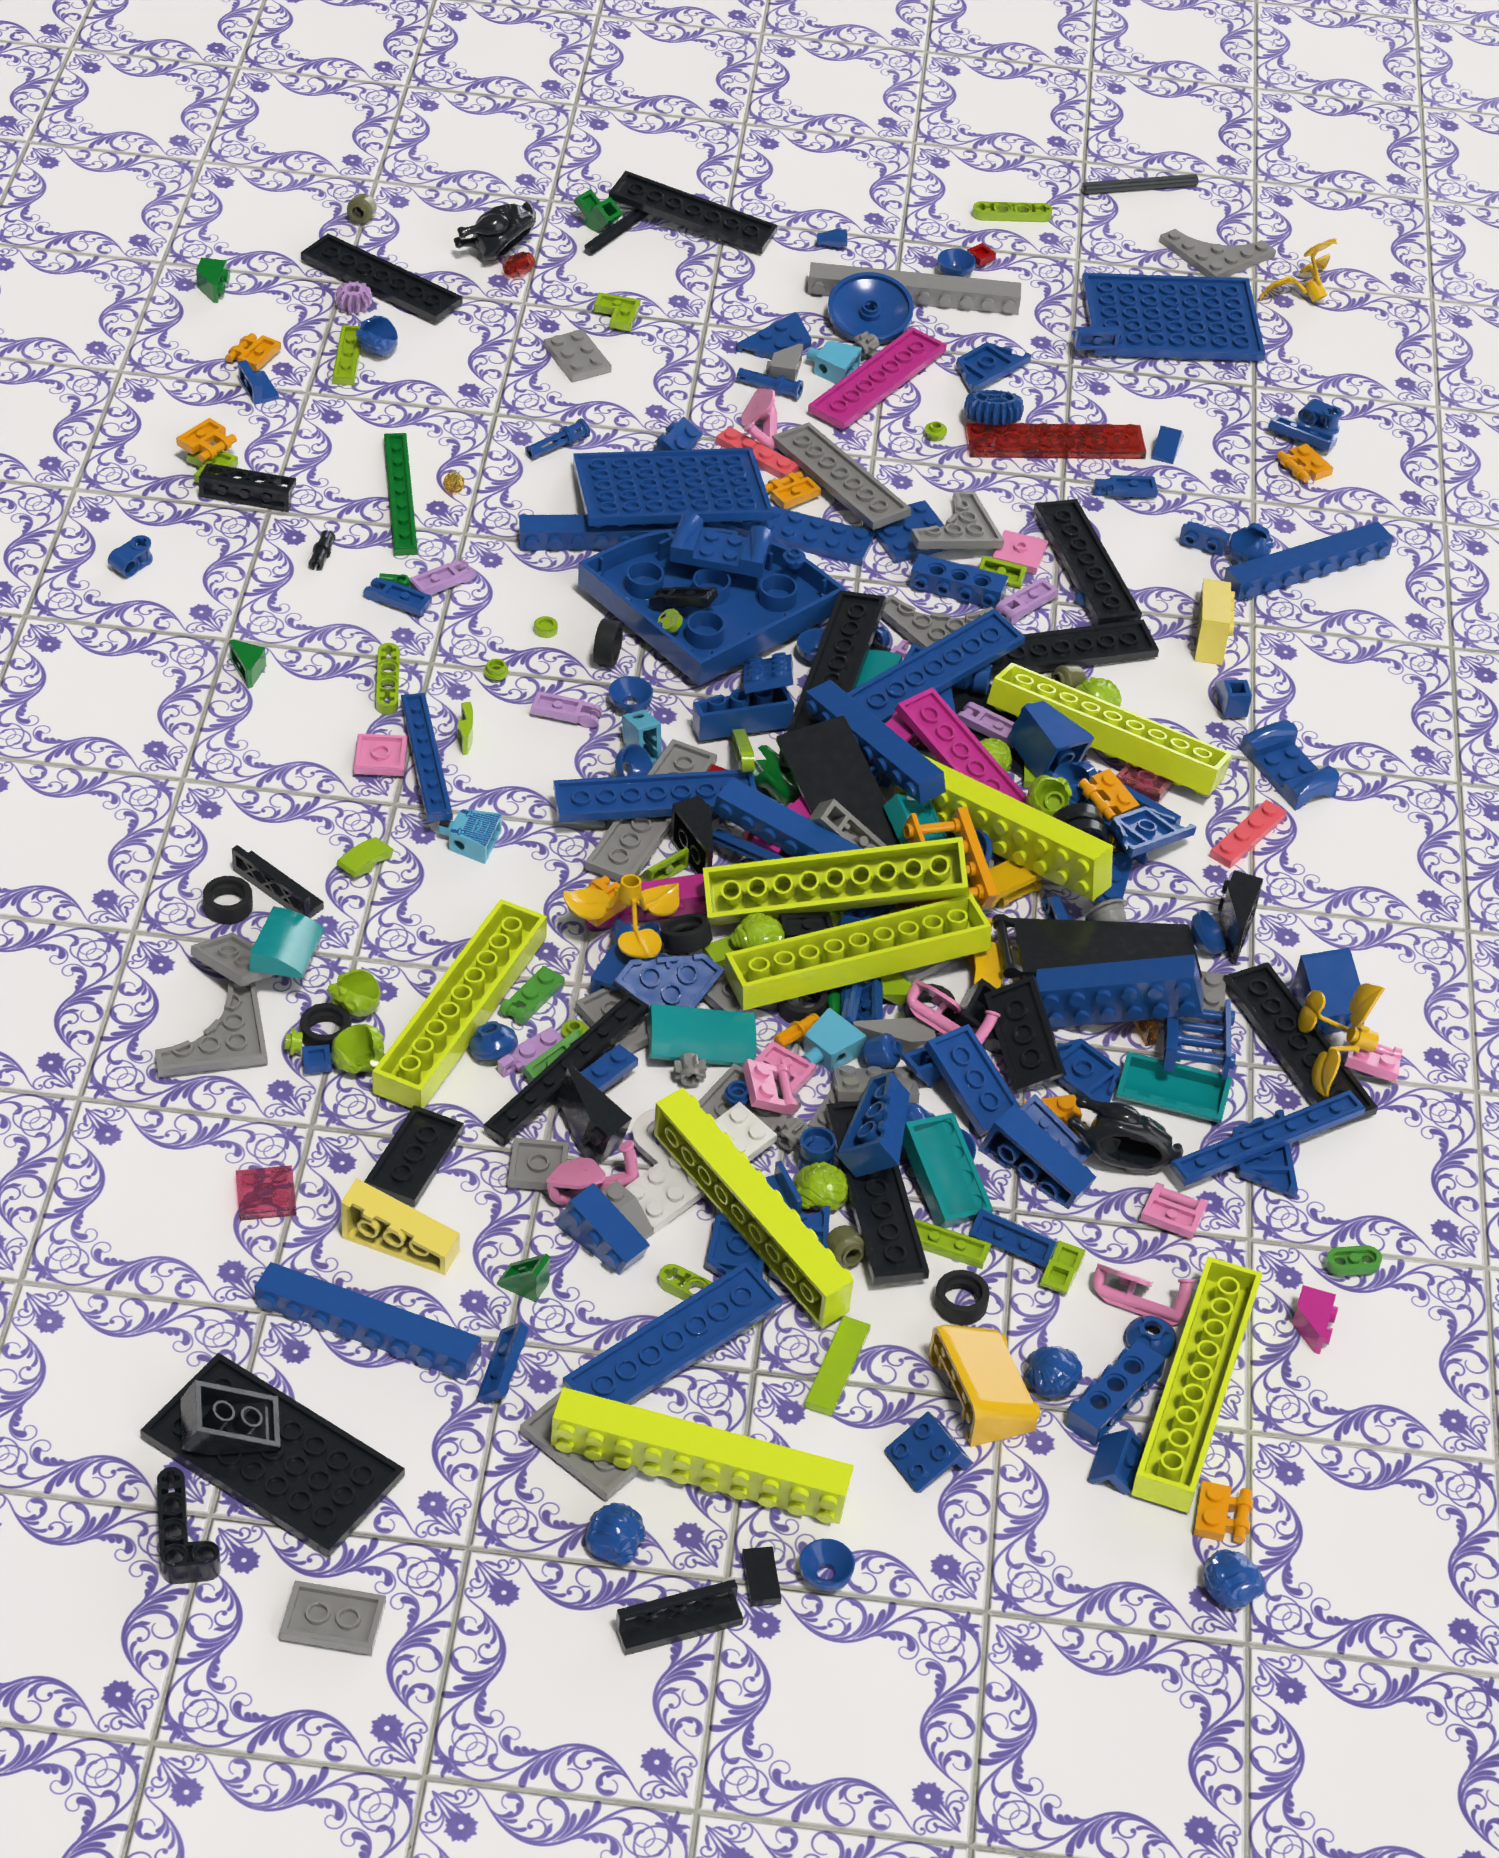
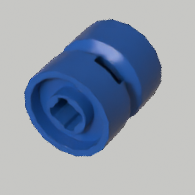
[953,664,993,695]
[798,1126,836,1170]

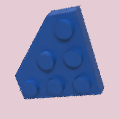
[613,953,724,1008]

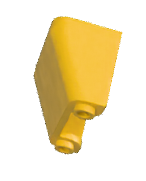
[928,1324,1040,1447]

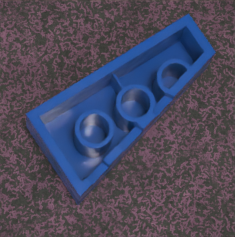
[692,687,794,741]
[837,1071,910,1177]
[978,1104,1096,1209]

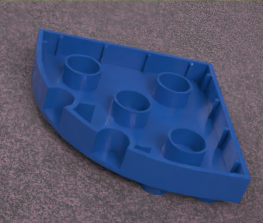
[578,527,846,686]

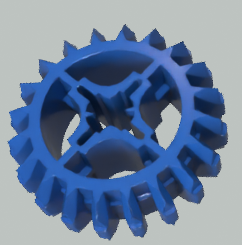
[964,389,1024,426]

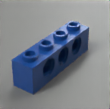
[909,553,1008,608]
[1066,1340,1166,1446]

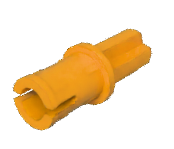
[773,1013,820,1047]

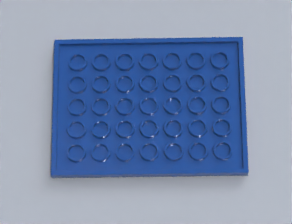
[1082,273,1266,361]
[573,448,773,528]

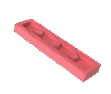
[715,427,799,479]
[1209,799,1287,869]

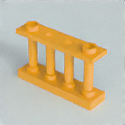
[903,807,998,909]

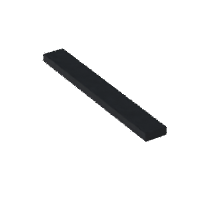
[483,993,649,1144]

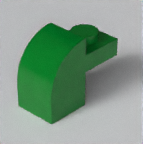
[573,189,623,231]

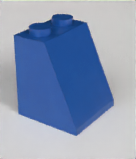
[1007,701,1094,778]
[1292,948,1364,1035]

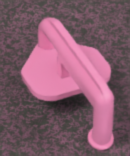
[741,388,777,450]
[906,979,1001,1044]
[546,1140,639,1206]
[1092,1263,1195,1325]

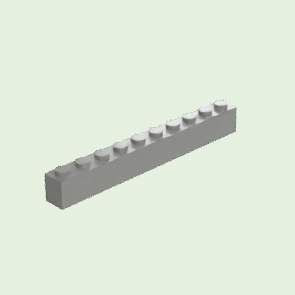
[807,262,1021,315]

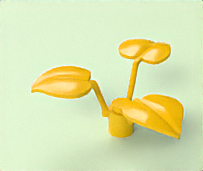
[1259,238,1337,303]
[563,874,679,959]
[1298,983,1385,1097]

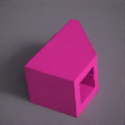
[1292,1285,1339,1354]

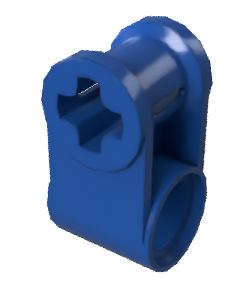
[1298,399,1342,435]
[108,535,153,578]

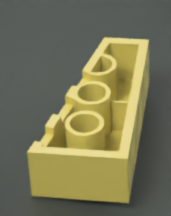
[1194,578,1235,665]
[341,1178,460,1275]

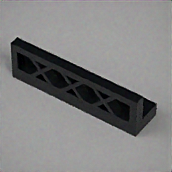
[199,463,296,512]
[232,845,324,918]
[616,1579,743,1656]

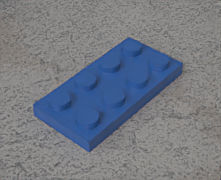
[743,652,793,694]
[924,1024,1021,1136]

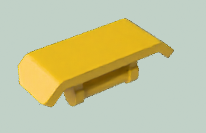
[968,860,1044,909]

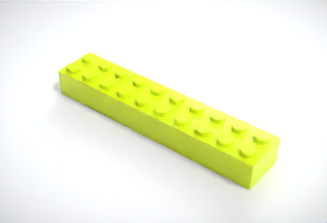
[987,662,1232,796]
[894,756,1113,901]
[703,837,969,926]
[725,894,992,1011]
[372,899,547,1109]
[654,1087,854,1328]
[1131,1256,1263,1513]
[551,1387,854,1524]

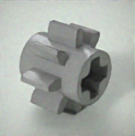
[853,331,879,360]
[674,1053,707,1086]
[776,1116,809,1151]

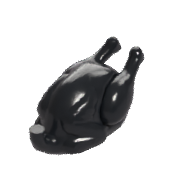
[453,201,536,261]
[1067,1096,1184,1174]

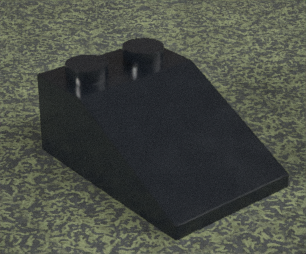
[670,795,713,874]
[1217,870,1263,965]
[951,978,1003,1056]
[557,1065,632,1165]
[181,1380,280,1455]

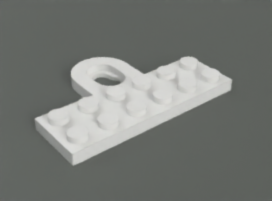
[625,1102,777,1234]

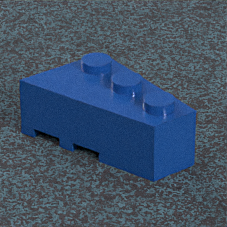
[556,1183,650,1275]

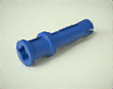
[736,367,804,400]
[525,418,590,460]

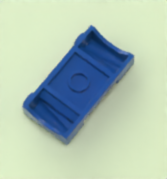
[669,513,772,578]
[1240,720,1340,811]

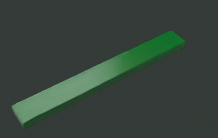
[384,433,418,556]

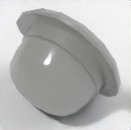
[1085,898,1128,922]

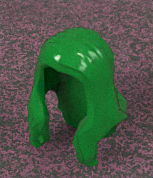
[753,745,801,807]

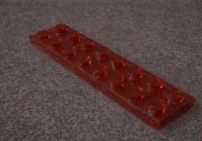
[965,422,1147,459]

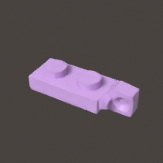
[497,1027,564,1078]

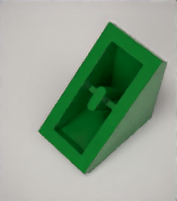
[229,639,266,689]
[497,1253,550,1303]

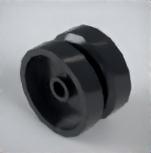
[1052,803,1110,843]

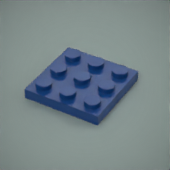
[864,500,946,564]

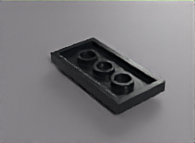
[984,975,1067,1093]
[364,1105,464,1207]

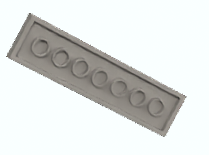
[772,422,911,530]
[585,739,717,882]

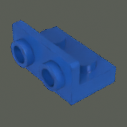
[1179,521,1231,557]

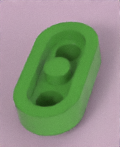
[1325,1245,1382,1276]

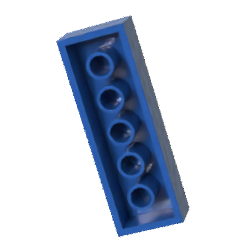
[1036,955,1203,1028]

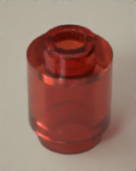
[503,251,535,278]

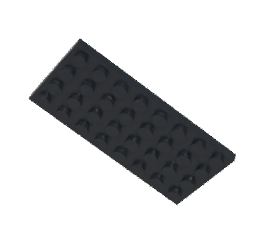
[140,1352,405,1557]

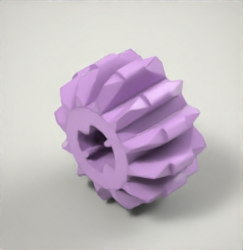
[336,281,372,315]

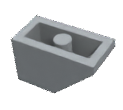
[766,344,803,381]
[602,1180,654,1239]

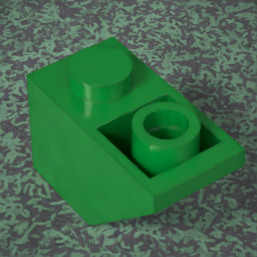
[196,257,230,303]

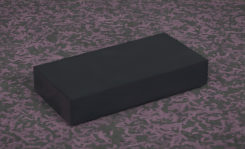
[742,1546,782,1607]

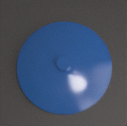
[828,272,914,344]

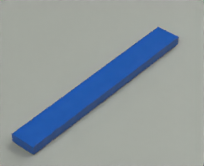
[401,693,453,822]
[1170,1090,1366,1186]

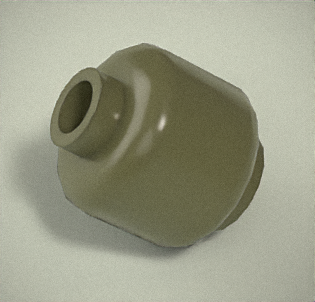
[347,193,377,224]
[1051,665,1087,688]
[826,1225,865,1267]

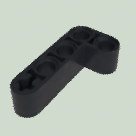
[157,1467,221,1584]

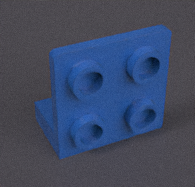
[885,1411,973,1493]

